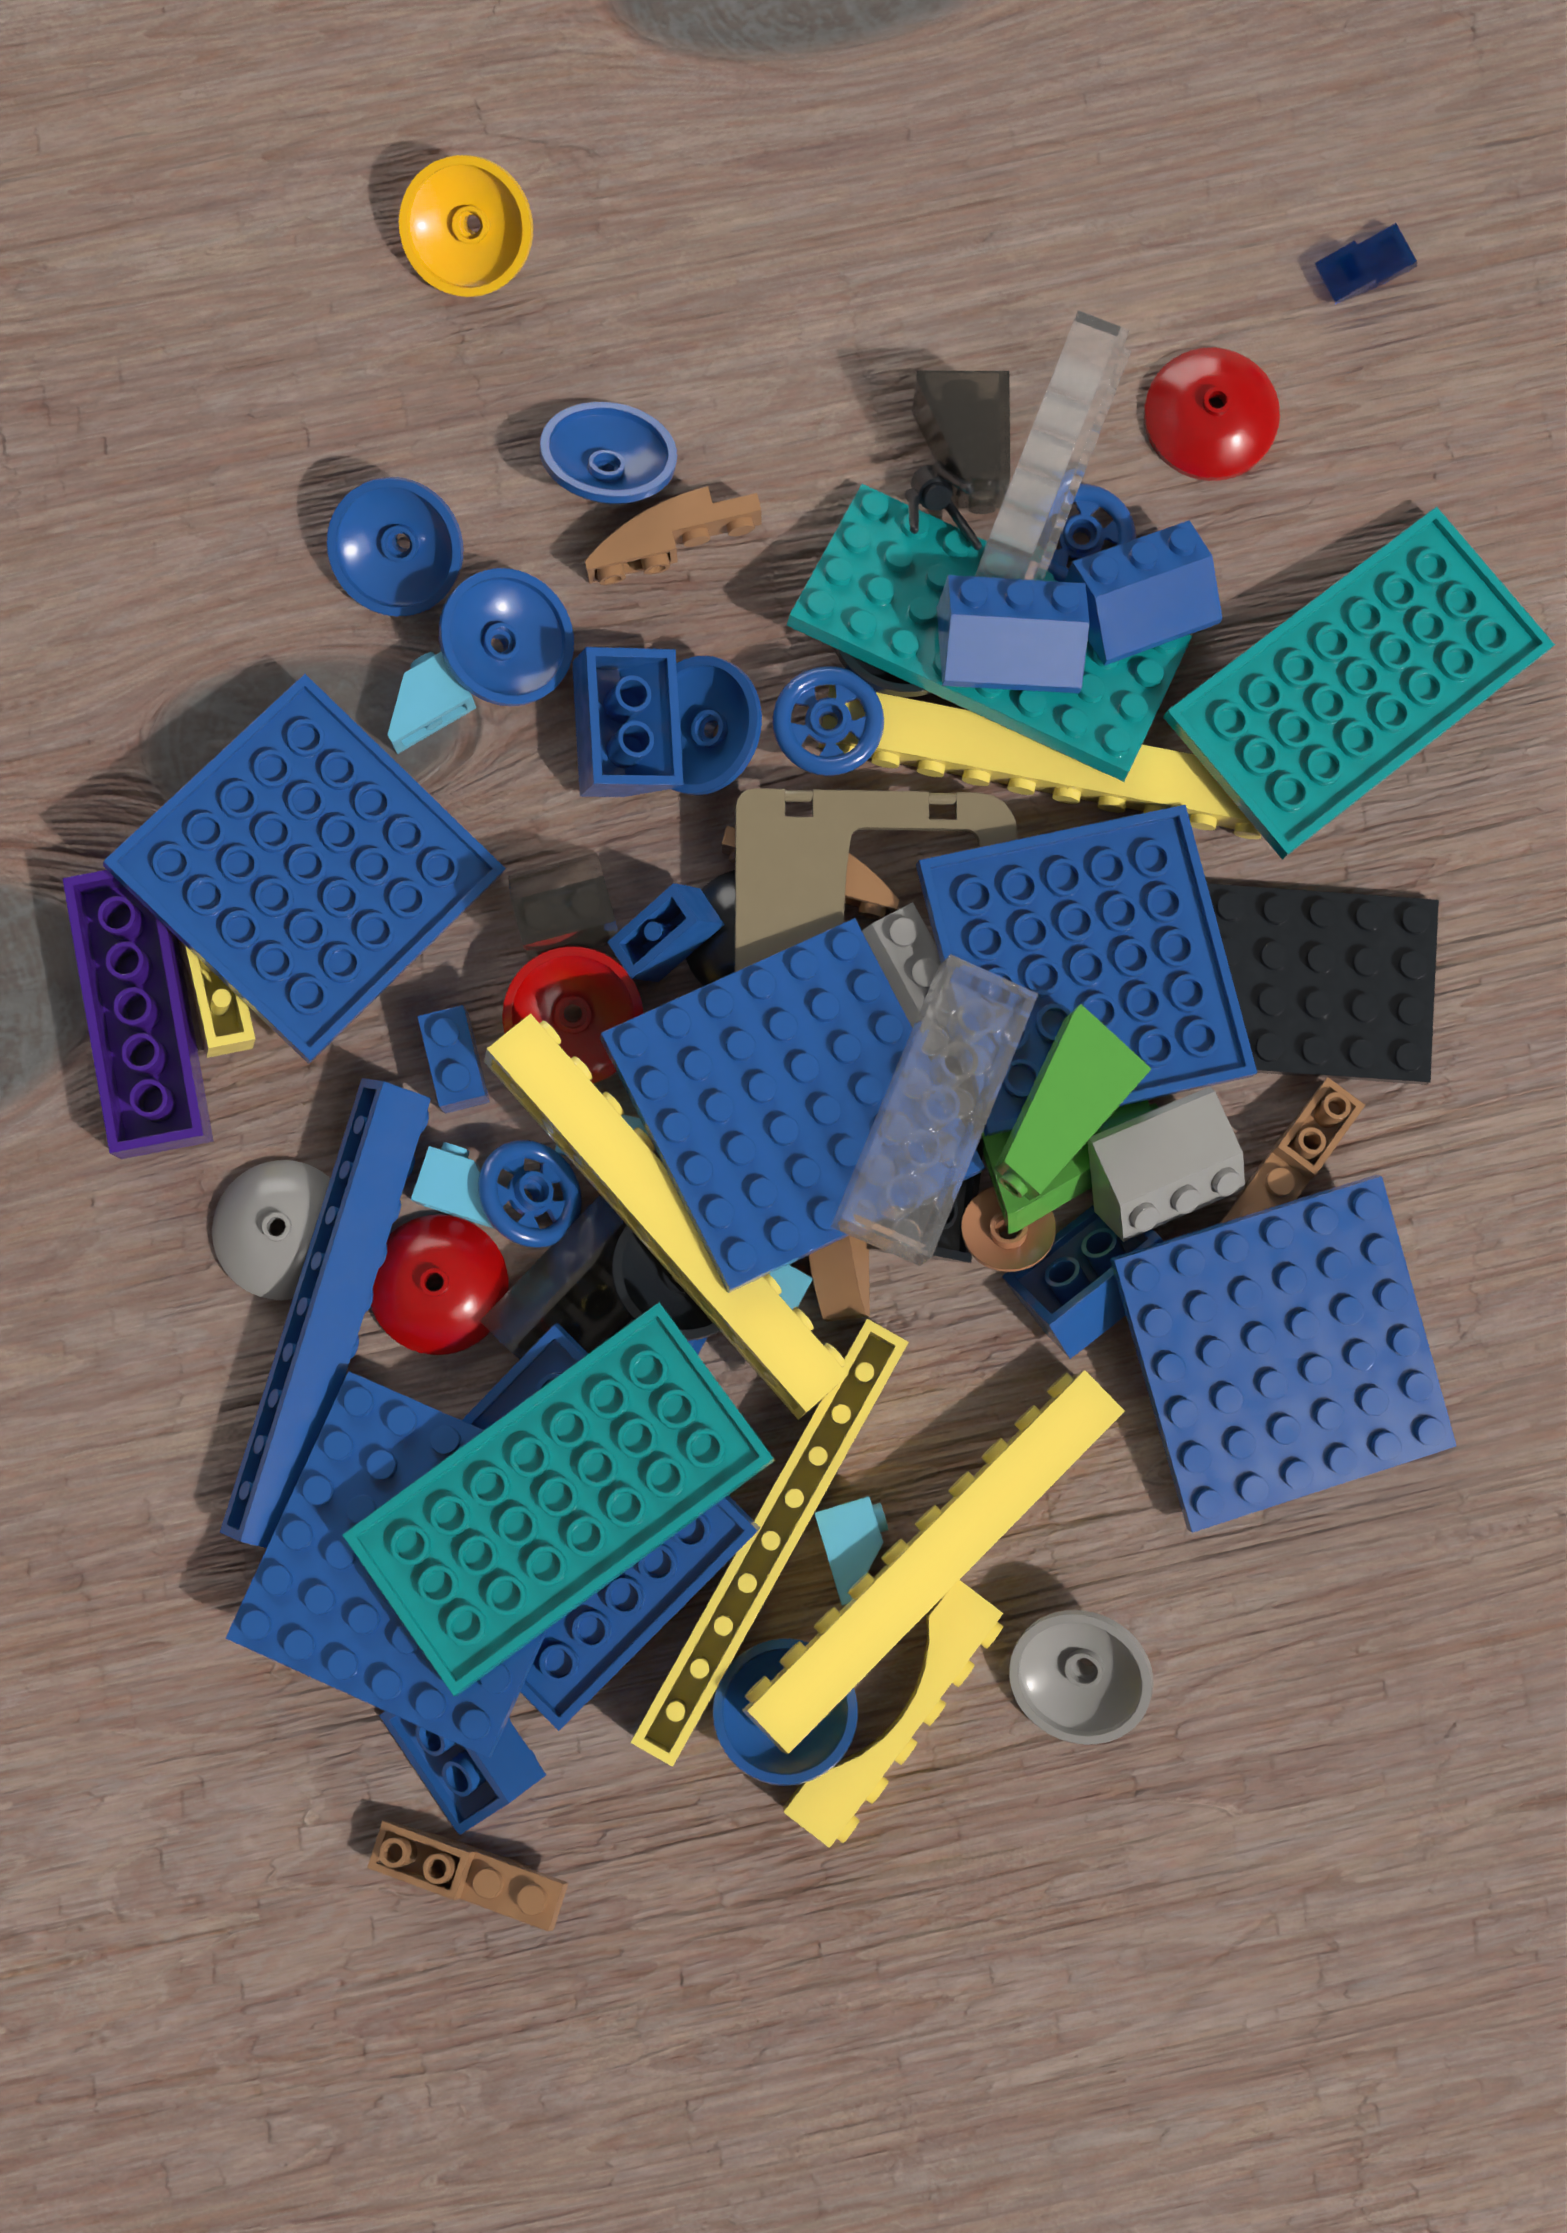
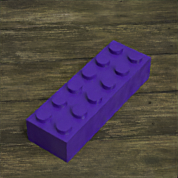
[62,870,214,1159]

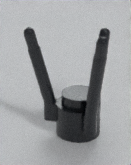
[904,461,982,550]

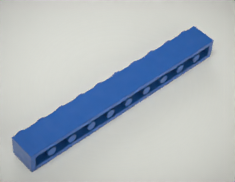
[220,1078,431,1548]

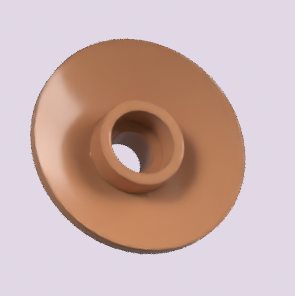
[962,1187,1056,1272]

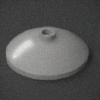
[212,1160,330,1300]
[1009,1610,1153,1745]

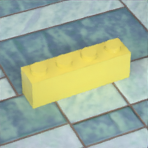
[180,941,255,1058]

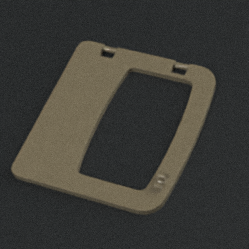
[735,788,1018,1109]

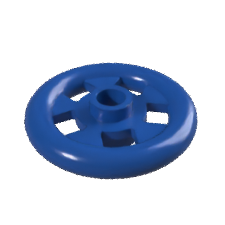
[1027,484,1136,582]
[773,666,884,776]
[478,1140,582,1248]

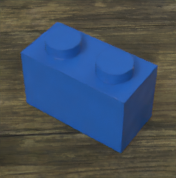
[607,883,725,982]
[417,1005,490,1114]

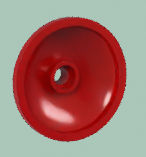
[1144,347,1280,481]
[502,946,643,1084]
[371,1214,509,1355]

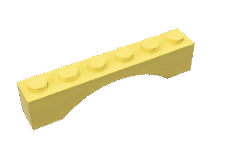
[783,1580,1003,1848]

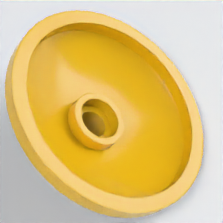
[399,155,533,297]

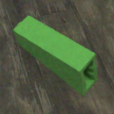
[994,1004,1152,1201]
[981,1100,1159,1234]

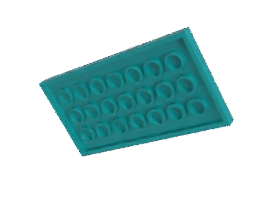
[786,484,1192,782]
[1163,506,1555,860]
[343,1302,775,1696]

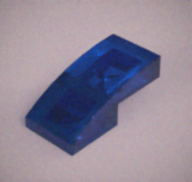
[1314,223,1417,304]

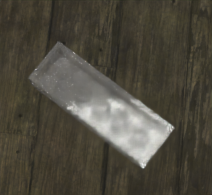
[975,310,1131,581]
[831,954,1038,1266]

